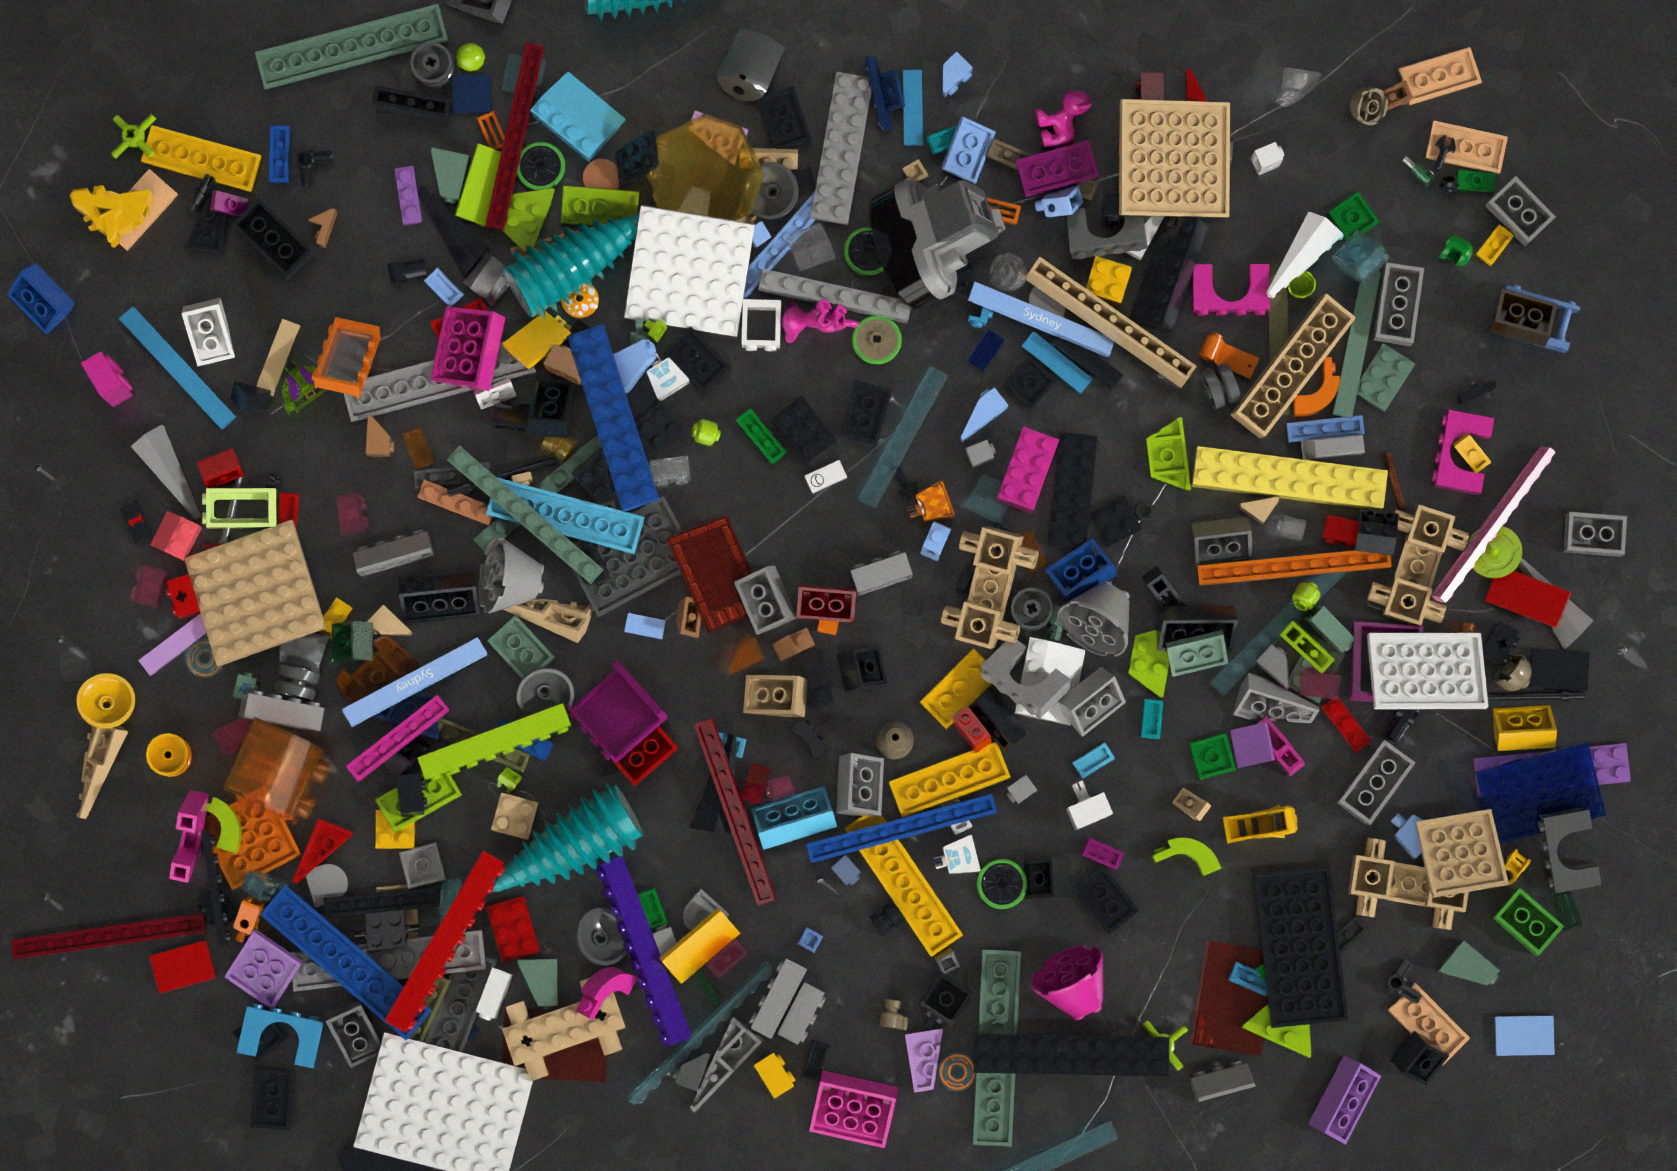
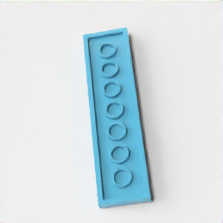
[486,477,645,555]

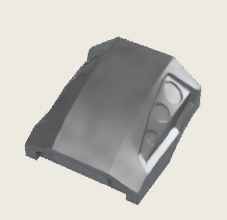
[463,252,509,307]
[279,632,331,673]

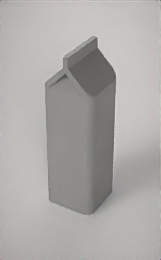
[1301,434,1365,460]

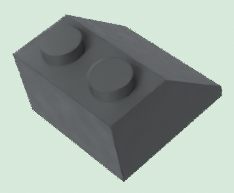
[673,1053,711,1091]

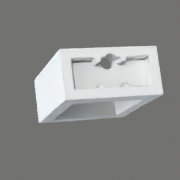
[742,299,781,351]

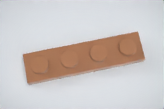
[417,479,492,525]

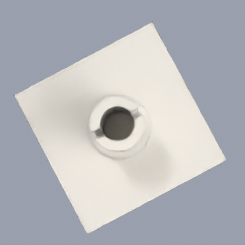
[1066,781,1113,830]

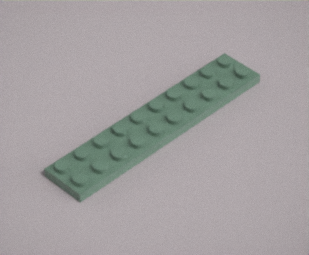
[255,4,448,90]
[973,950,1021,1147]

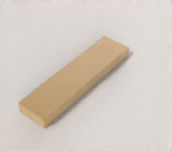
[256,319,301,397]

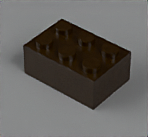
[1489,289,1557,347]

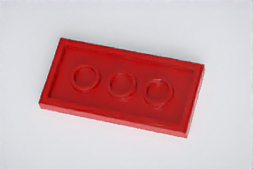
[1485,571,1571,628]

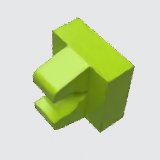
[644,319,668,343]
[497,767,523,793]

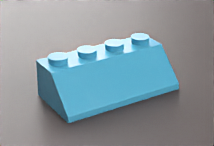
[751,786,837,850]

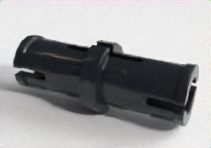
[187,174,216,212]

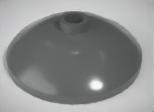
[743,162,798,220]
[516,667,574,716]
[576,908,627,966]

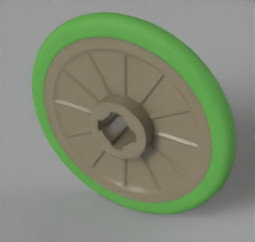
[852,315,902,364]

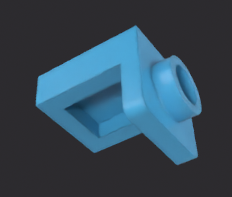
[968,307,993,328]

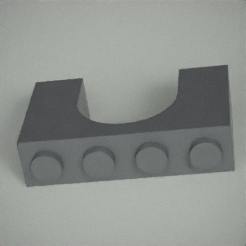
[1067,208,1148,259]
[1538,807,1601,893]

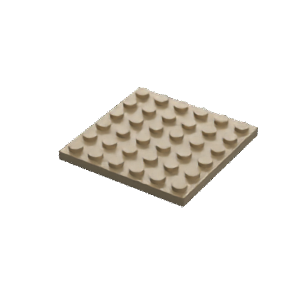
[1119,99,1230,218]
[184,520,326,666]

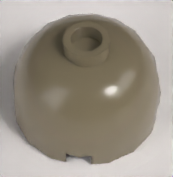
[1349,86,1388,126]
[1494,653,1532,692]

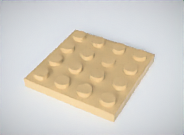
[1415,809,1509,898]

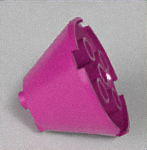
[1031,945,1103,1021]

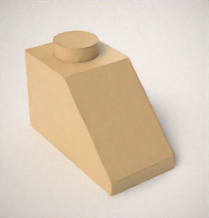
[368,605,412,636]

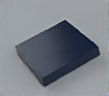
[452,74,491,114]

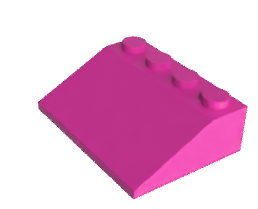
[430,306,506,392]
[809,1070,898,1148]

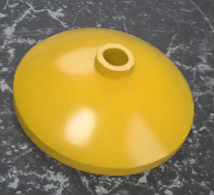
[77,673,135,728]

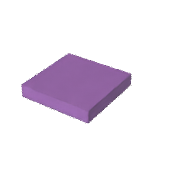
[1230,722,1275,768]

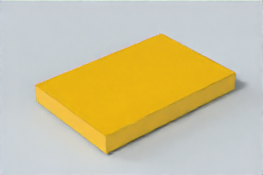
[503,311,571,370]

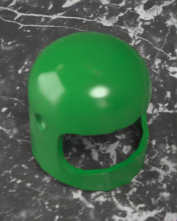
[1438,234,1473,266]

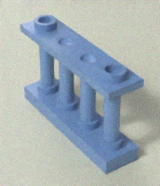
[1504,284,1580,353]

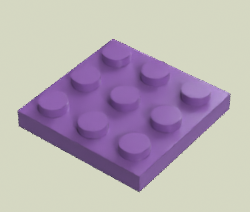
[225,929,303,1008]

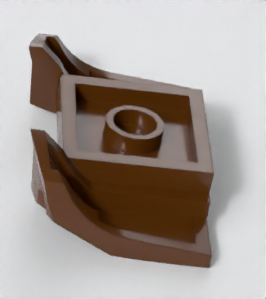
[335,635,420,704]

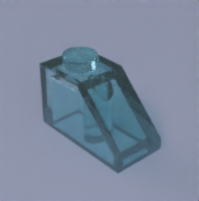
[241,871,288,901]
[439,878,462,922]

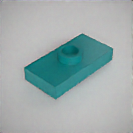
[926,125,957,155]
[1140,699,1163,739]

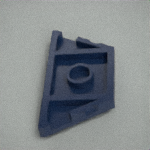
[372,692,439,741]

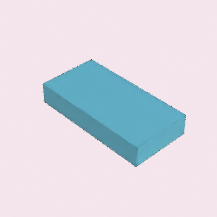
[1072,742,1115,779]

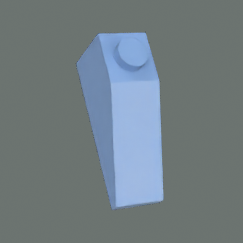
[960,388,1008,443]

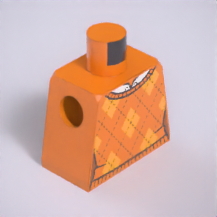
[907,481,955,522]
[233,895,268,943]

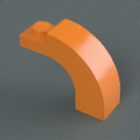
[1293,357,1340,417]

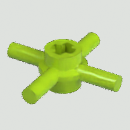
[111,114,156,158]
[1142,1020,1188,1071]

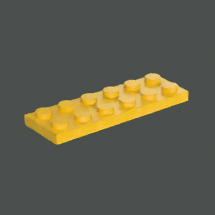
[141,125,262,193]
[889,742,1011,818]

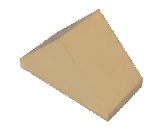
[1239,497,1279,524]

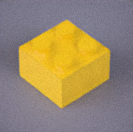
[1086,256,1132,307]
[754,1053,796,1099]

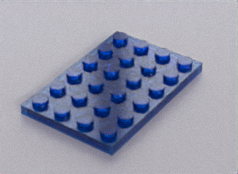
[1475,741,1606,844]

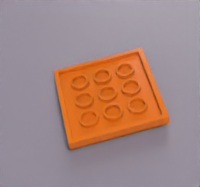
[204,786,302,890]

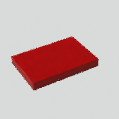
[149,940,216,994]

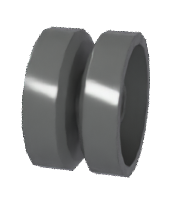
[410,42,454,89]
[1200,361,1241,410]
[1010,587,1053,632]
[272,664,320,701]

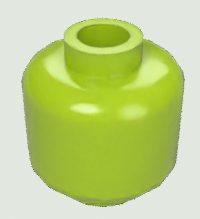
[691,419,721,446]
[1292,582,1321,611]

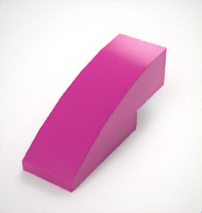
[1258,716,1305,777]

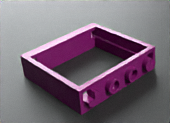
[1350,621,1423,702]

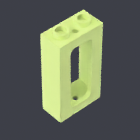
[202,488,276,529]

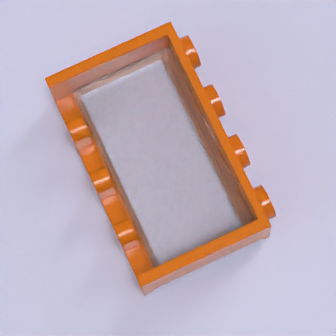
[312,317,380,400]

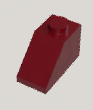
[741,763,770,805]

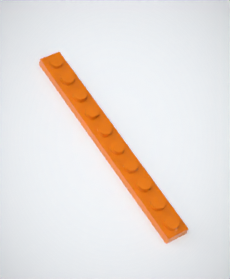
[1197,550,1392,586]

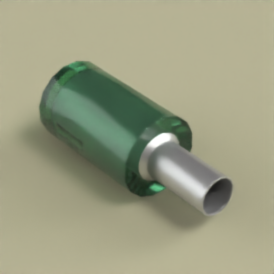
[1402,156,1436,187]

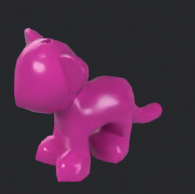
[1034,90,1092,150]
[781,299,859,344]

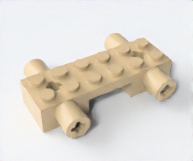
[1367,505,1469,626]
[941,526,1039,649]
[1348,838,1469,930]
[502,978,626,1081]

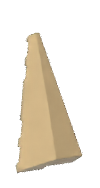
[503,598,593,643]
[76,725,128,819]

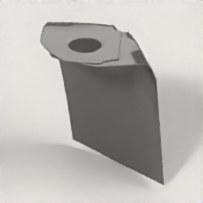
[717,29,786,101]

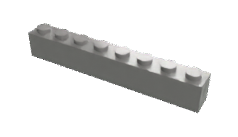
[758,269,912,324]

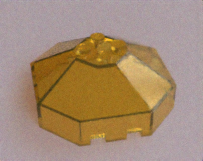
[646,114,765,221]

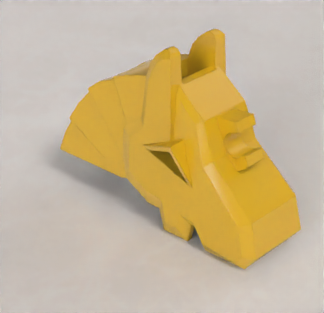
[69,185,154,248]
[1223,804,1298,844]

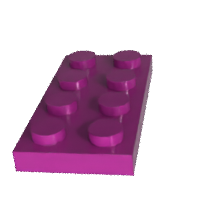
[1015,140,1099,197]

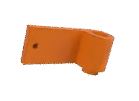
[1198,332,1260,379]

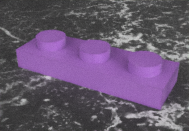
[395,166,423,225]

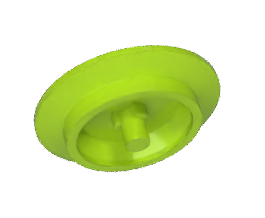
[1467,526,1522,578]

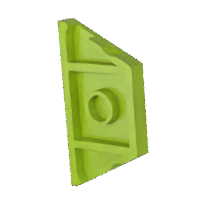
[502,188,556,253]
[1146,417,1191,491]
[1128,630,1169,698]
[1241,1003,1311,1058]

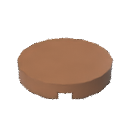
[583,159,619,190]

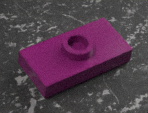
[210,191,248,217]
[1081,837,1124,871]

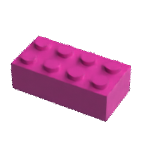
[81,351,133,407]
[996,427,1059,514]

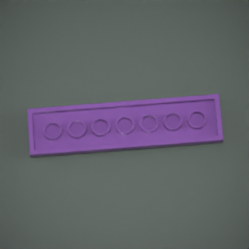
[1472,743,1631,797]

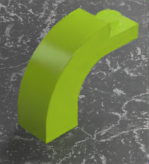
[206,797,242,854]
[1151,838,1221,876]

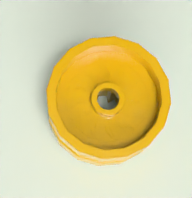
[146,733,193,777]

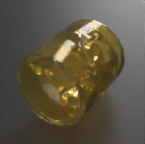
[541,436,577,462]

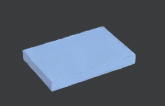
[941,117,996,185]
[1494,1016,1555,1056]

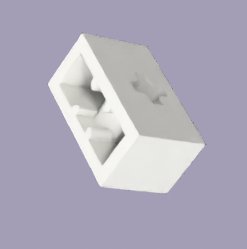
[1251,142,1284,175]

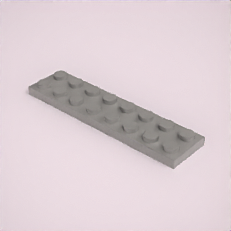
[810,72,872,225]

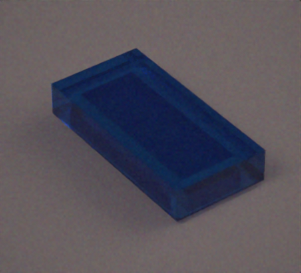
[968,329,1005,372]

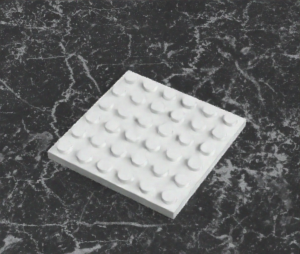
[624,205,755,337]

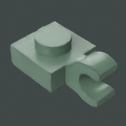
[630,318,650,345]
[1045,605,1066,641]

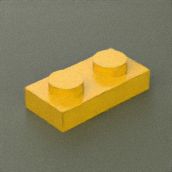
[1476,224,1514,267]
[1453,432,1491,473]
[318,597,353,640]

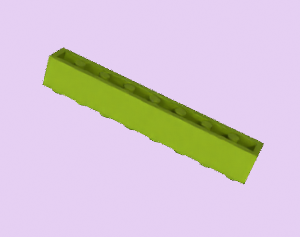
[418,703,572,782]

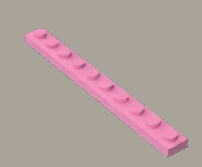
[1431,447,1555,602]

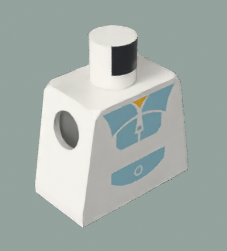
[646,353,690,401]
[933,835,981,874]

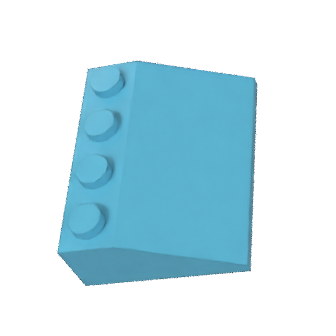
[530,72,626,163]

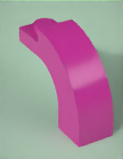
[576,967,637,1020]

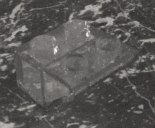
[785,223,836,272]
[650,456,691,488]

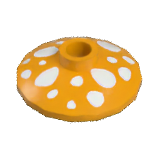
[561,284,599,318]

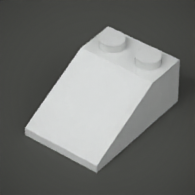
[182,298,235,366]

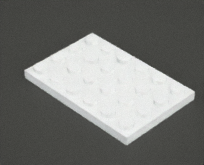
[1367,633,1488,709]

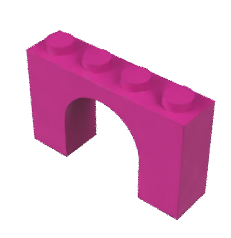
[1191,264,1270,316]
[1431,410,1494,495]
[169,790,209,883]

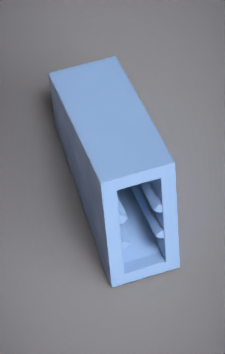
[613,340,657,394]

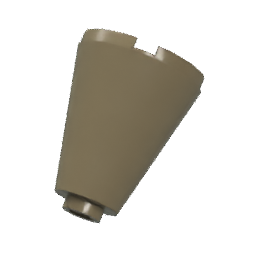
[875,721,914,759]

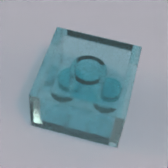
[1331,230,1390,285]

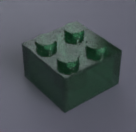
[332,621,374,663]

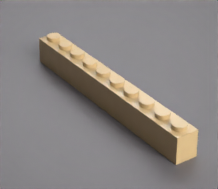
[1025,257,1197,388]

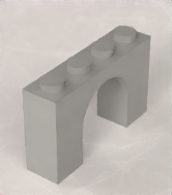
[981,640,1071,719]

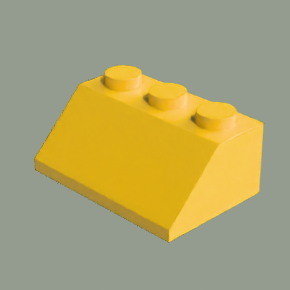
[1493,705,1557,751]

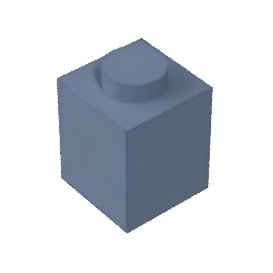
[831,855,861,886]

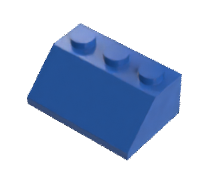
[7,263,75,334]
[1045,538,1117,602]

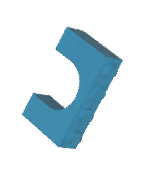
[237,1003,324,1068]

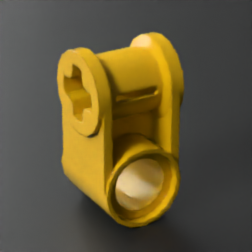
[1504,848,1531,885]

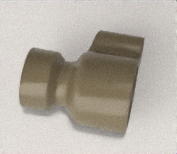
[879,999,909,1030]

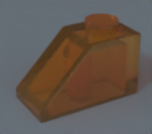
[728,636,765,675]

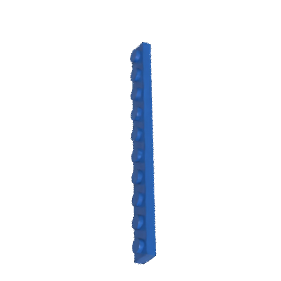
[806,794,997,863]

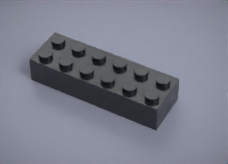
[1129,216,1208,333]
[571,399,685,505]

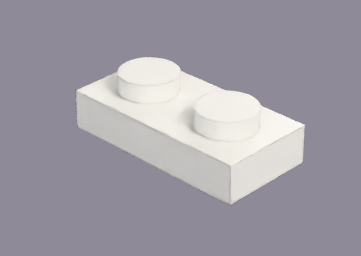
[474,378,517,410]

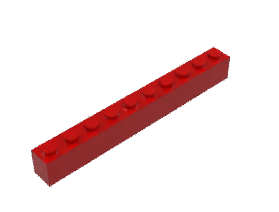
[385,851,506,1032]

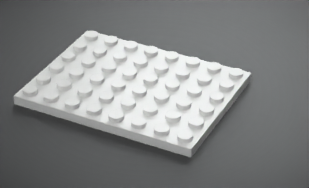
[353,1032,533,1171]

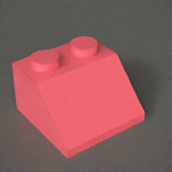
[150,511,202,562]

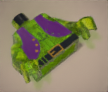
[282,361,335,417]

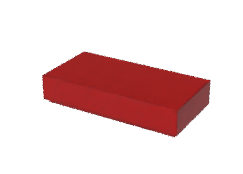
[277,493,300,531]

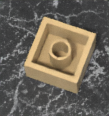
[491,793,540,841]

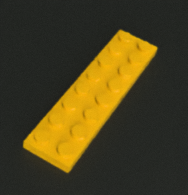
[844,815,963,957]

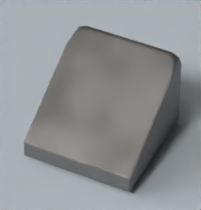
[933,946,960,974]

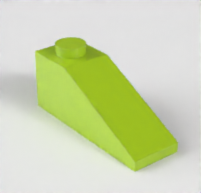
[1280,621,1335,674]

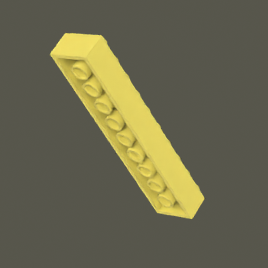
[1191,446,1388,511]

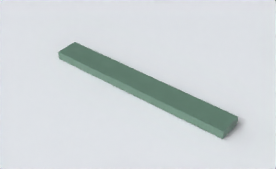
[1333,268,1381,418]

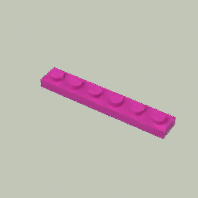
[346,695,449,782]

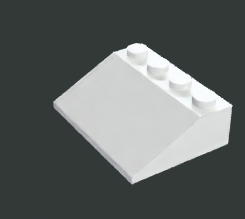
[1014,637,1085,725]

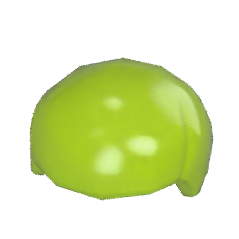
[455,43,485,72]
[1287,271,1316,299]

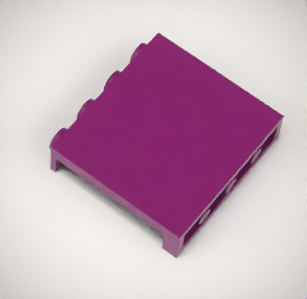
[565,660,668,763]

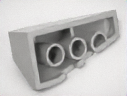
[1233,673,1319,723]

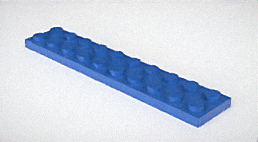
[567,324,660,512]
[260,885,432,1041]

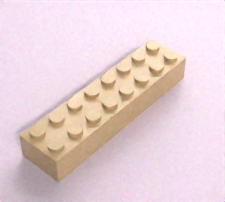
[1230,294,1356,439]

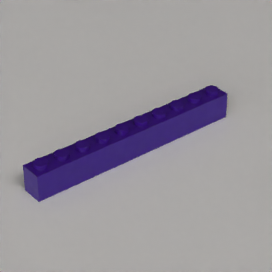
[596,856,692,1048]

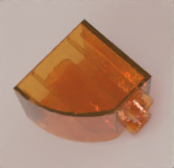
[223,717,331,825]

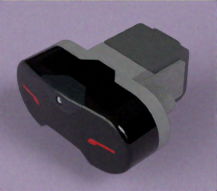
[869,178,1005,311]

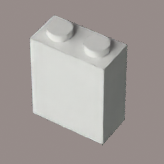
[476,968,513,1021]

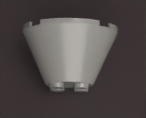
[478,536,544,613]
[1057,581,1130,657]

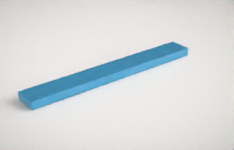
[119,306,236,430]

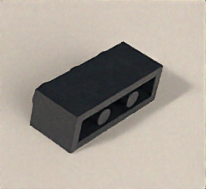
[969,689,1027,752]

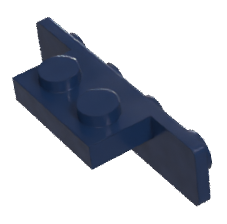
[865,56,905,131]

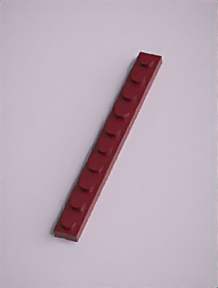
[485,43,545,230]
[694,717,777,906]
[11,913,207,959]

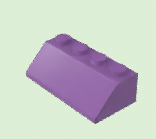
[1308,1055,1381,1145]

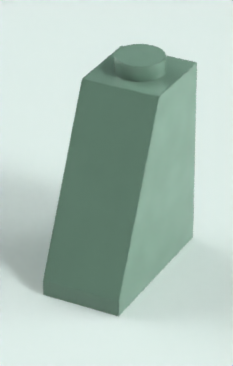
[431,147,470,204]
[1301,605,1355,652]
[1437,940,1500,985]
[518,959,559,1010]

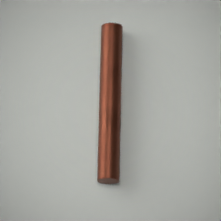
[1383,452,1406,509]

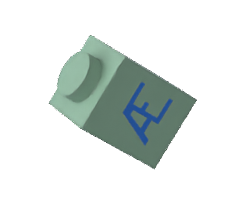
[233,672,259,700]

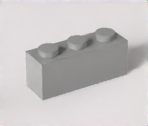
[777,982,826,1045]

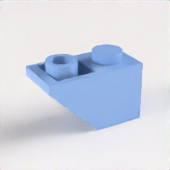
[942,52,973,97]

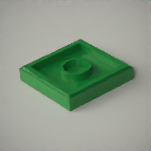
[1326,191,1380,244]
[1188,733,1236,780]

